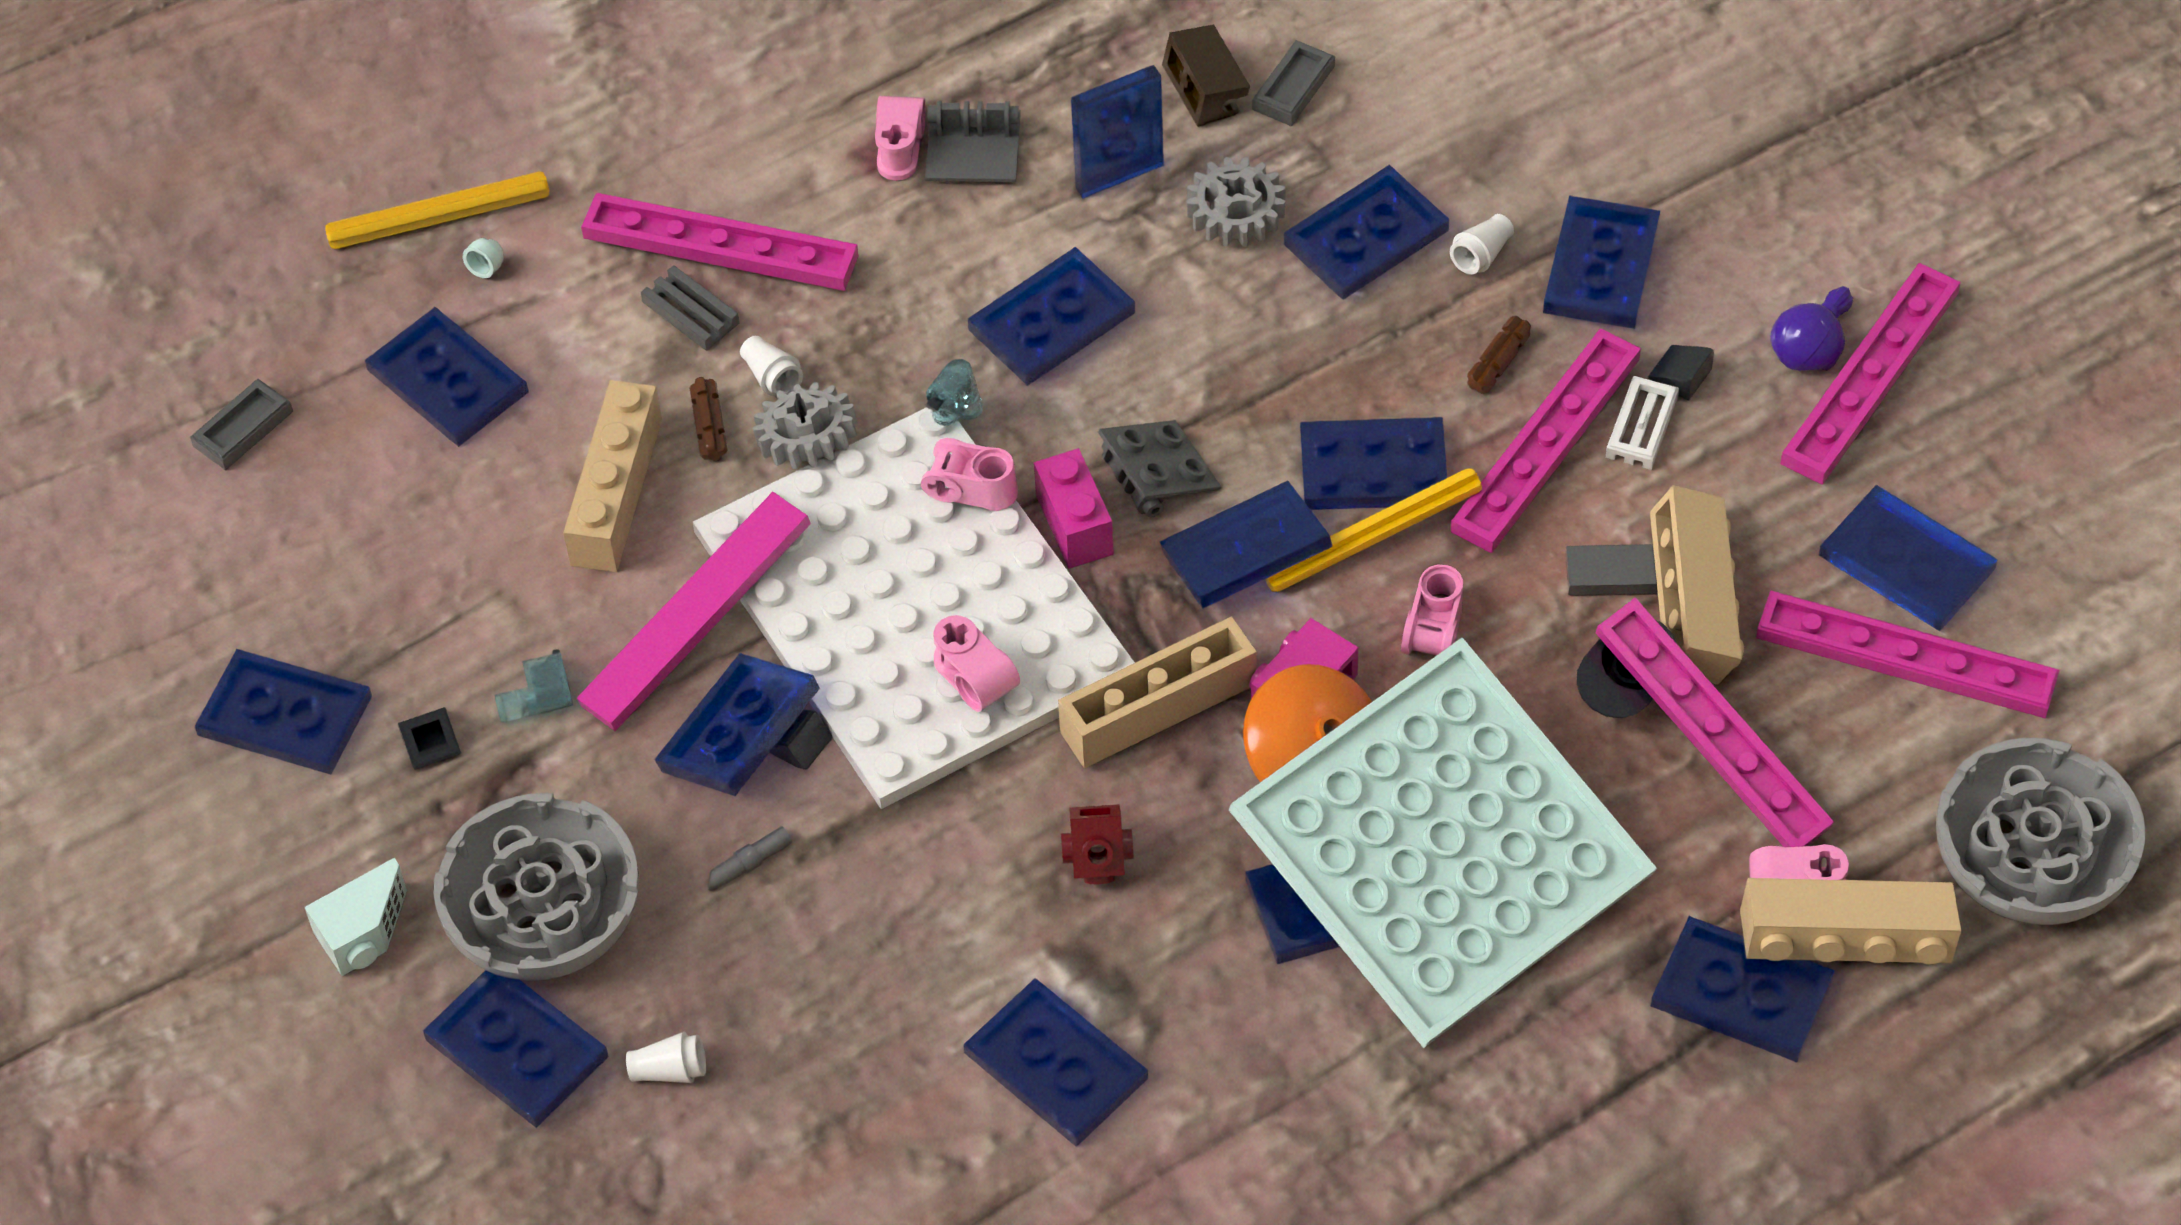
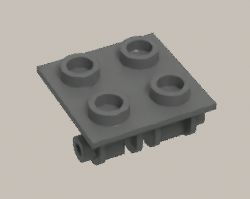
[925,101,1021,182]
[1098,420,1221,518]

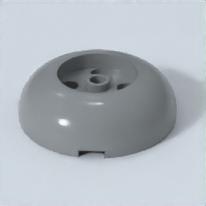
[1936,738,2145,925]
[434,793,639,981]

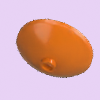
[1243,664,1372,782]

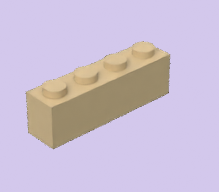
[563,380,662,572]
[1650,485,1744,685]
[1058,616,1257,769]
[1740,878,1961,964]

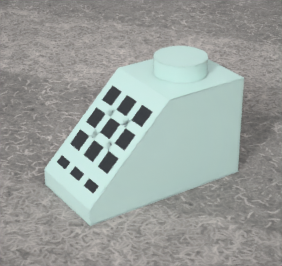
[305,858,407,976]

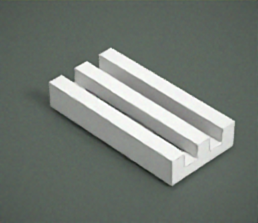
[1605,376,1679,470]

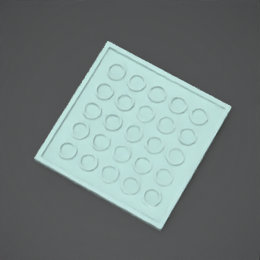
[1229,638,1657,1048]

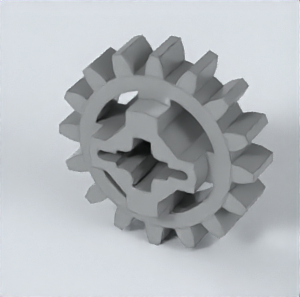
[1187,157,1285,247]
[753,382,858,469]

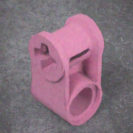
[875,96,926,181]
[921,438,1018,511]
[1401,565,1463,655]
[933,615,1020,712]
[1749,844,1849,880]

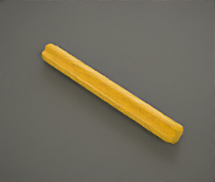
[325,171,549,249]
[1263,468,1482,592]

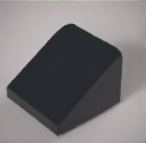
[1648,345,1714,401]
[398,707,461,770]
[755,707,832,770]

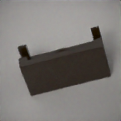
[1162,24,1250,127]

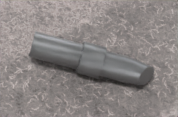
[708,826,792,890]

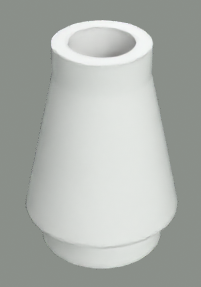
[1450,214,1514,274]
[740,336,803,397]
[626,1032,706,1083]

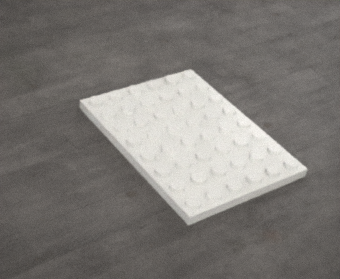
[693,407,1135,809]

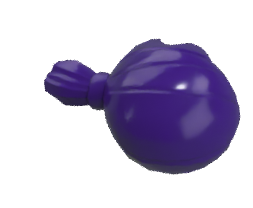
[1770,286,1853,371]

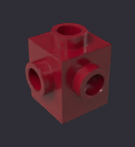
[1061,804,1134,885]

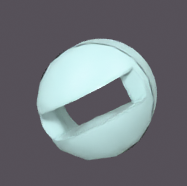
[462,238,504,278]

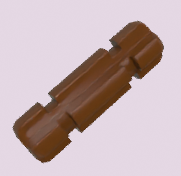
[1467,316,1531,394]
[689,377,728,462]

